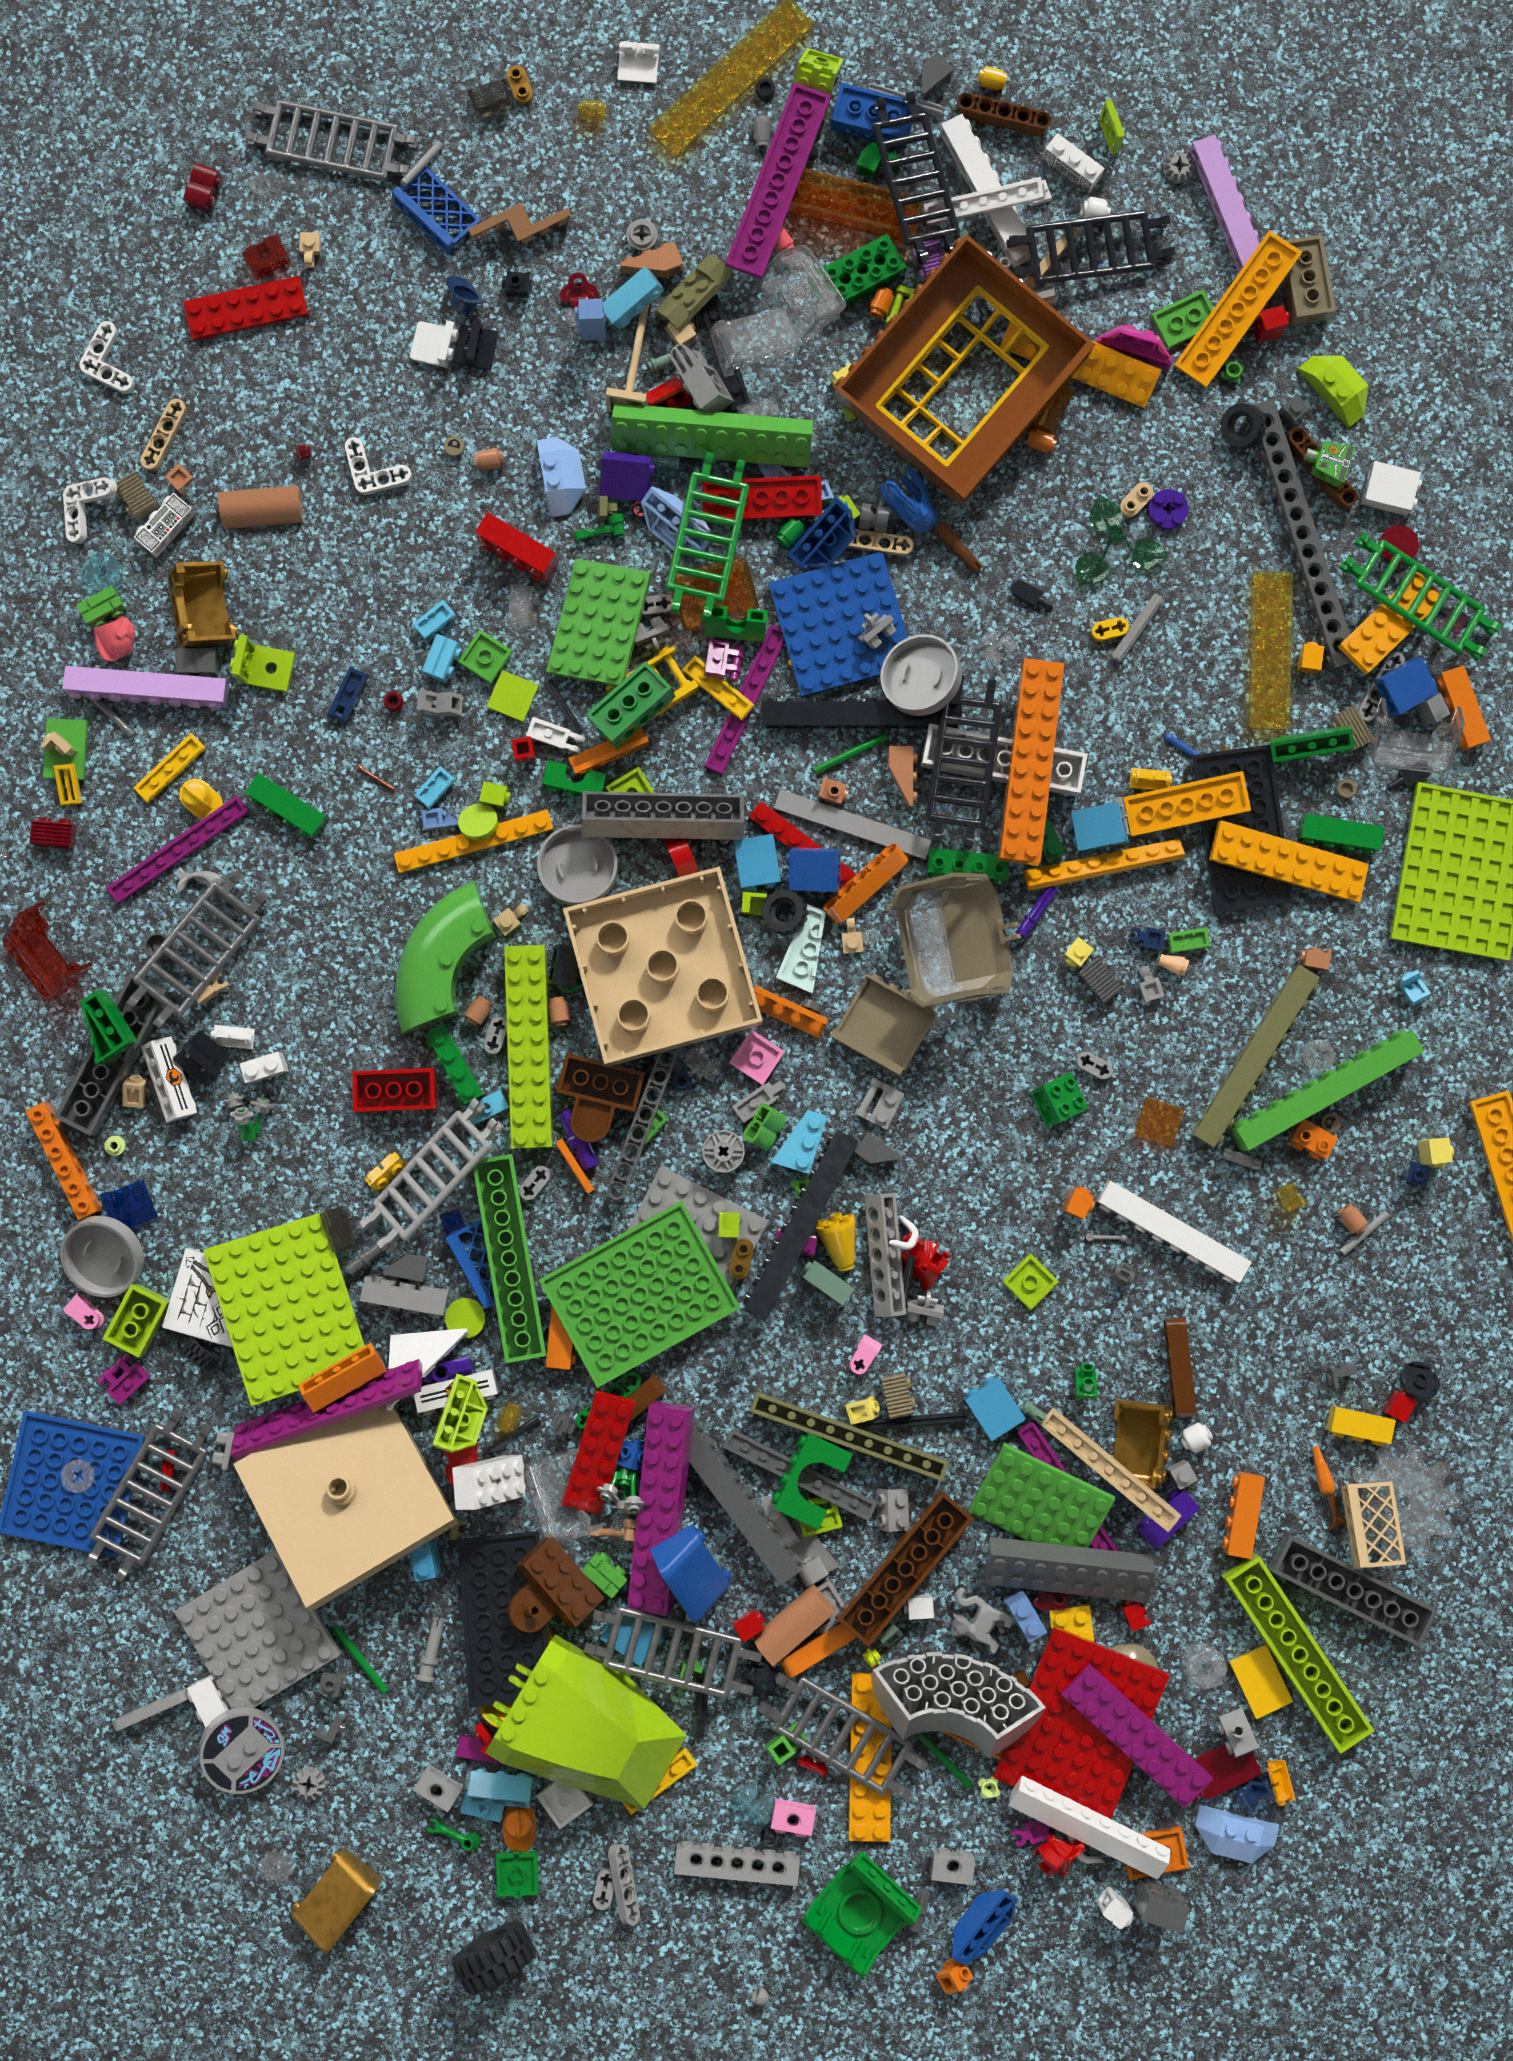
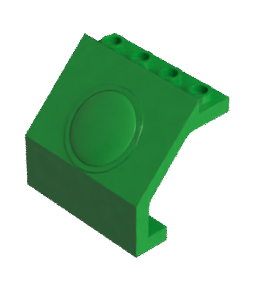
[801,1851,923,1978]

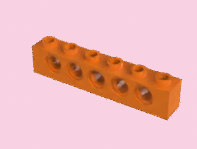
[25,1102,103,1220]

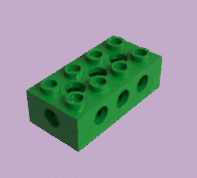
[818,233,907,313]
[586,661,676,750]

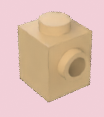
[667,320,697,347]

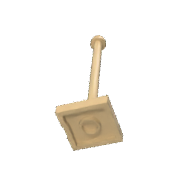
[606,301,654,413]

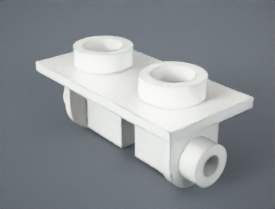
[211,1025,255,1049]

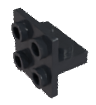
[453,320,499,370]
[173,1030,229,1084]

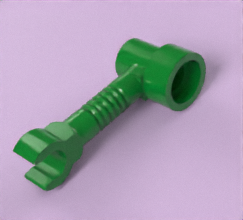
[574,513,625,541]
[426,1817,481,1851]

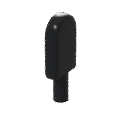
[1010,578,1054,611]
[1387,759,1432,791]

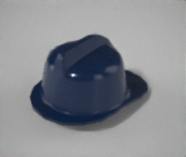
[446,276,483,317]

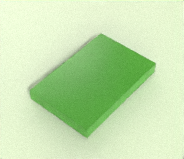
[1150,289,1213,351]
[43,718,89,781]

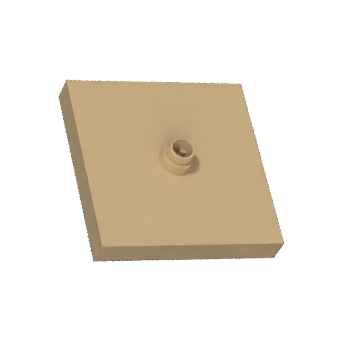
[563,866,763,1067]
[233,1405,459,1611]

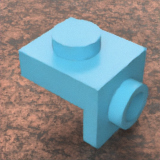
[1400,970,1431,1006]

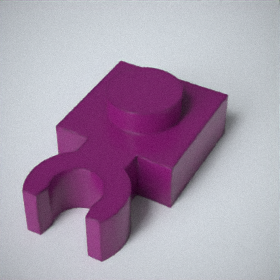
[1011,1819,1050,1847]

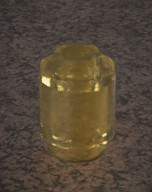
[578,98,607,121]
[496,1401,523,1433]

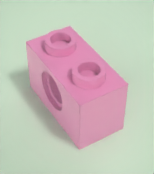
[771,1798,816,1837]

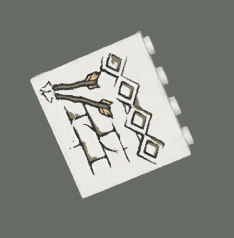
[162,1248,233,1348]

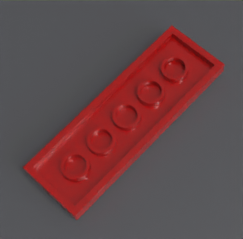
[183,276,309,341]
[702,475,822,522]
[561,1390,635,1515]

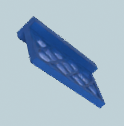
[392,166,482,255]
[445,1219,495,1309]

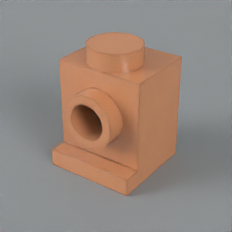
[818,777,849,806]
[1298,947,1332,971]

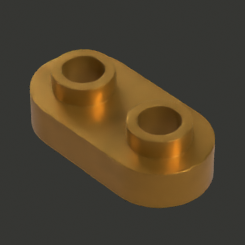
[507,65,533,106]
[729,1239,754,1279]

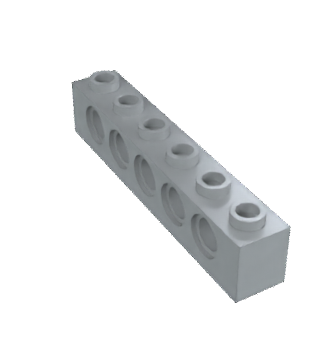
[864,1193,906,1317]
[674,1841,800,1886]

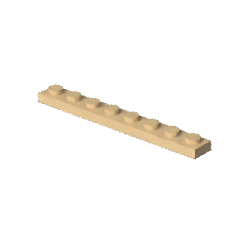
[1040,1408,1182,1532]

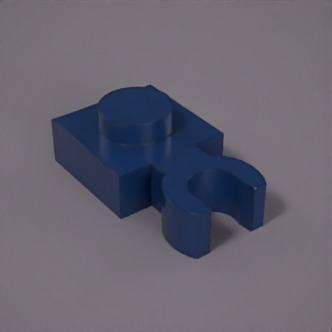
[1128,927,1166,951]

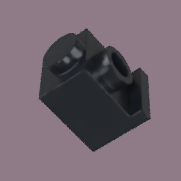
[502,271,532,299]

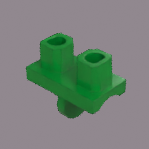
[1075,1363,1098,1401]

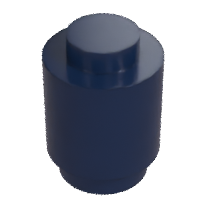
[1103,1482,1126,1504]

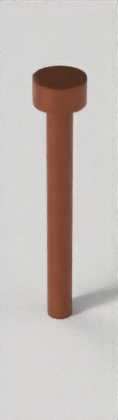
[356,764,395,791]

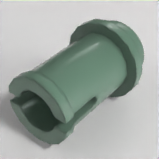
[647,353,673,374]
[1020,1400,1047,1425]

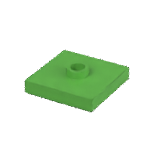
[458,629,513,685]

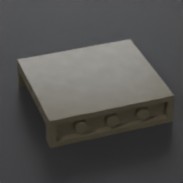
[830,973,937,1077]

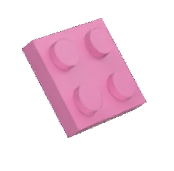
[729,1029,785,1085]

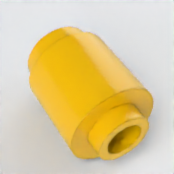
[977,66,1007,91]

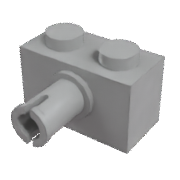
[1216,1708,1259,1759]

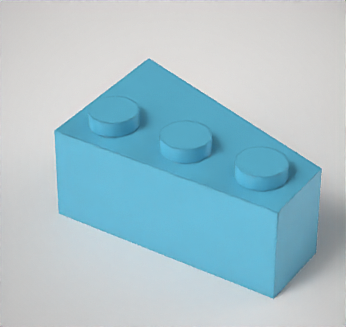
[771,1110,827,1174]

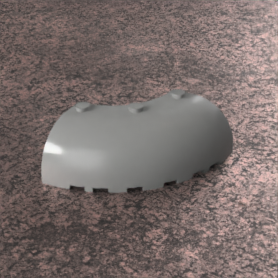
[871,1652,1046,1759]

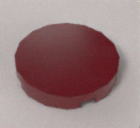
[1378,525,1419,565]

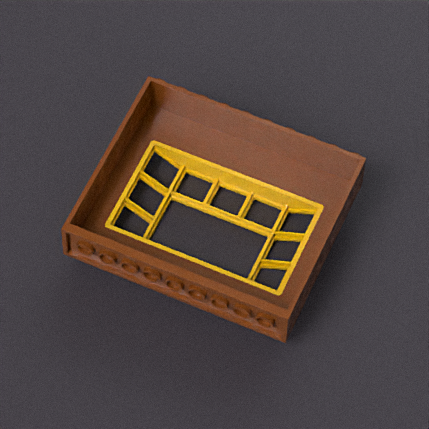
[834,234,1096,507]

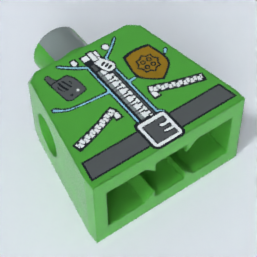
[1303,442,1355,488]

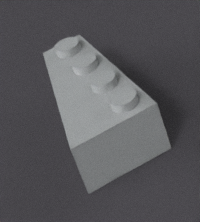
[360,1275,450,1318]

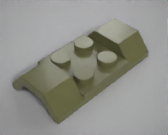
[655,254,734,331]

